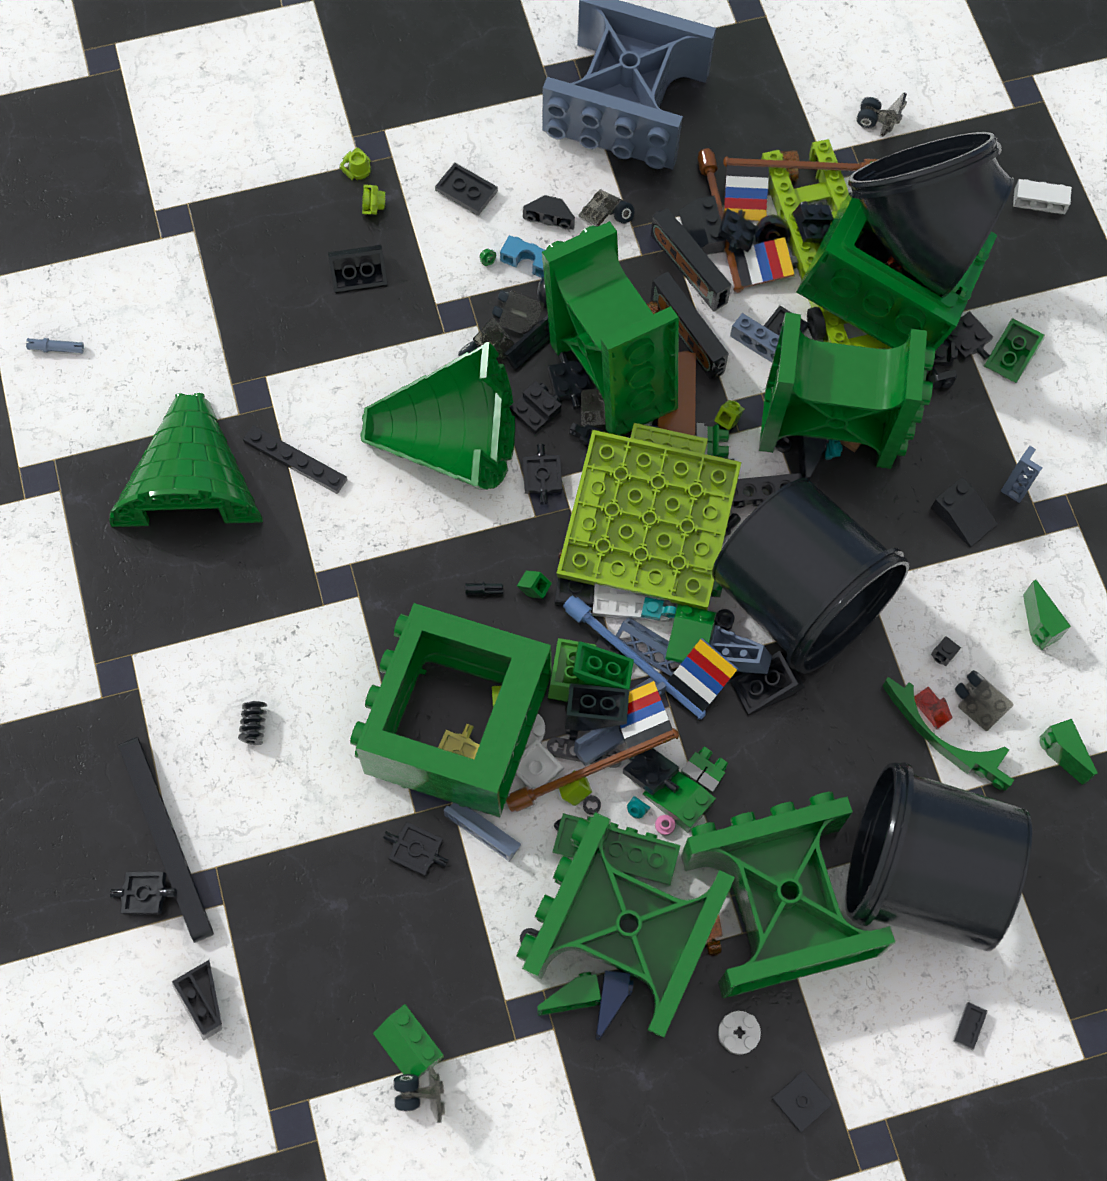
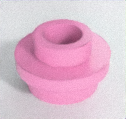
[655,815,675,835]

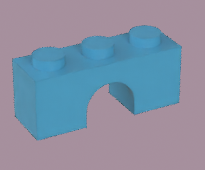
[500,235,545,278]

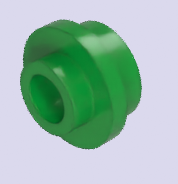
[479,249,497,266]

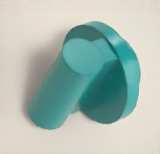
[825,440,842,460]
[627,796,651,818]

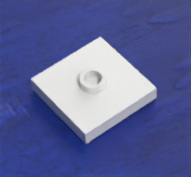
[516,739,564,789]

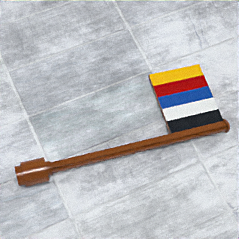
[697,149,795,293]
[723,156,879,221]
[506,681,679,812]

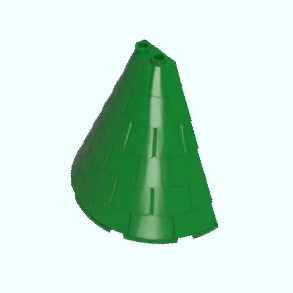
[360,342,515,490]
[109,393,263,527]

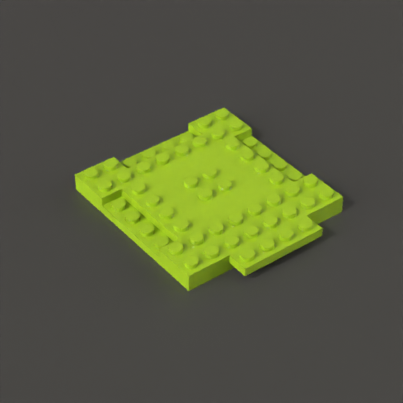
[557,423,741,610]

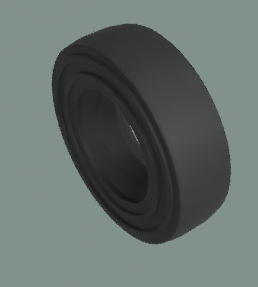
[807,307,826,340]

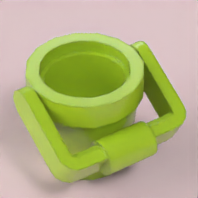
[339,148,371,180]
[362,185,385,214]

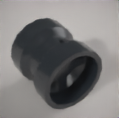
[714,609,735,632]

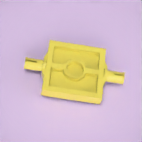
[438,723,480,759]

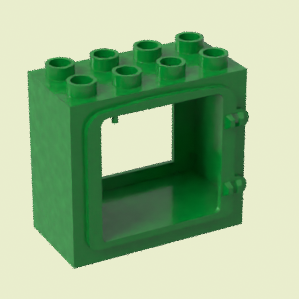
[796,161,997,351]
[350,603,552,818]

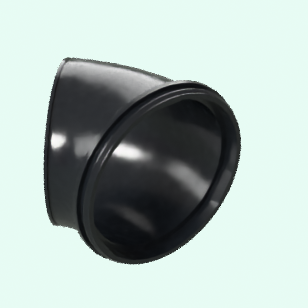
[848,132,1014,298]

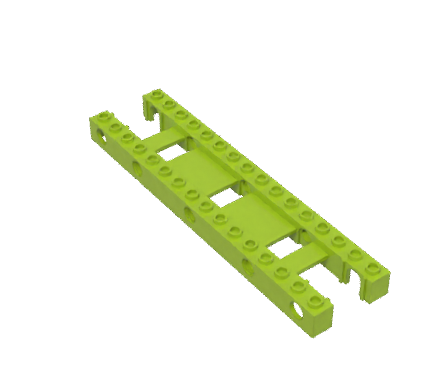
[761,139,892,349]

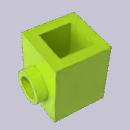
[714,400,744,430]

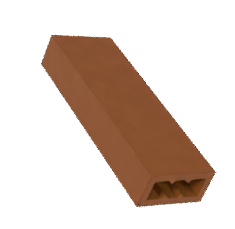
[657,351,696,436]

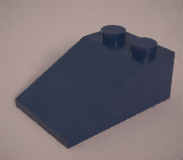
[596,970,634,1040]

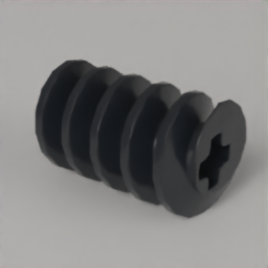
[238,701,267,745]

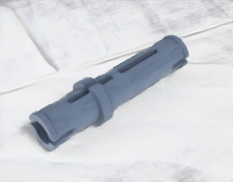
[26,338,84,354]

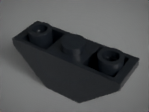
[523,195,575,230]

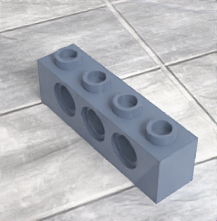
[730,313,779,363]

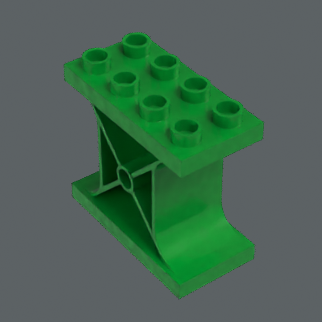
[542,221,679,436]
[759,312,935,469]
[681,792,896,999]
[516,812,735,1038]

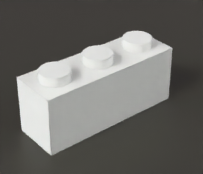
[1013,179,1071,214]

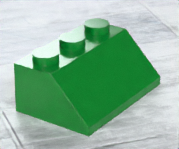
[373,1004,444,1078]

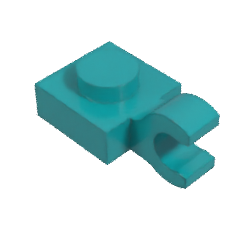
[641,597,676,621]

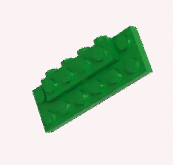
[552,813,681,885]

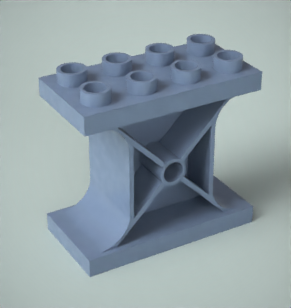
[542,0,716,169]

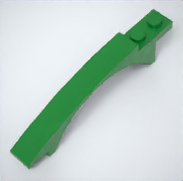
[882,677,1014,791]

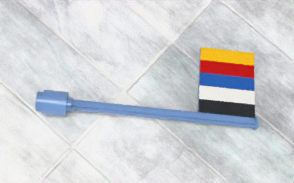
[563,595,738,719]

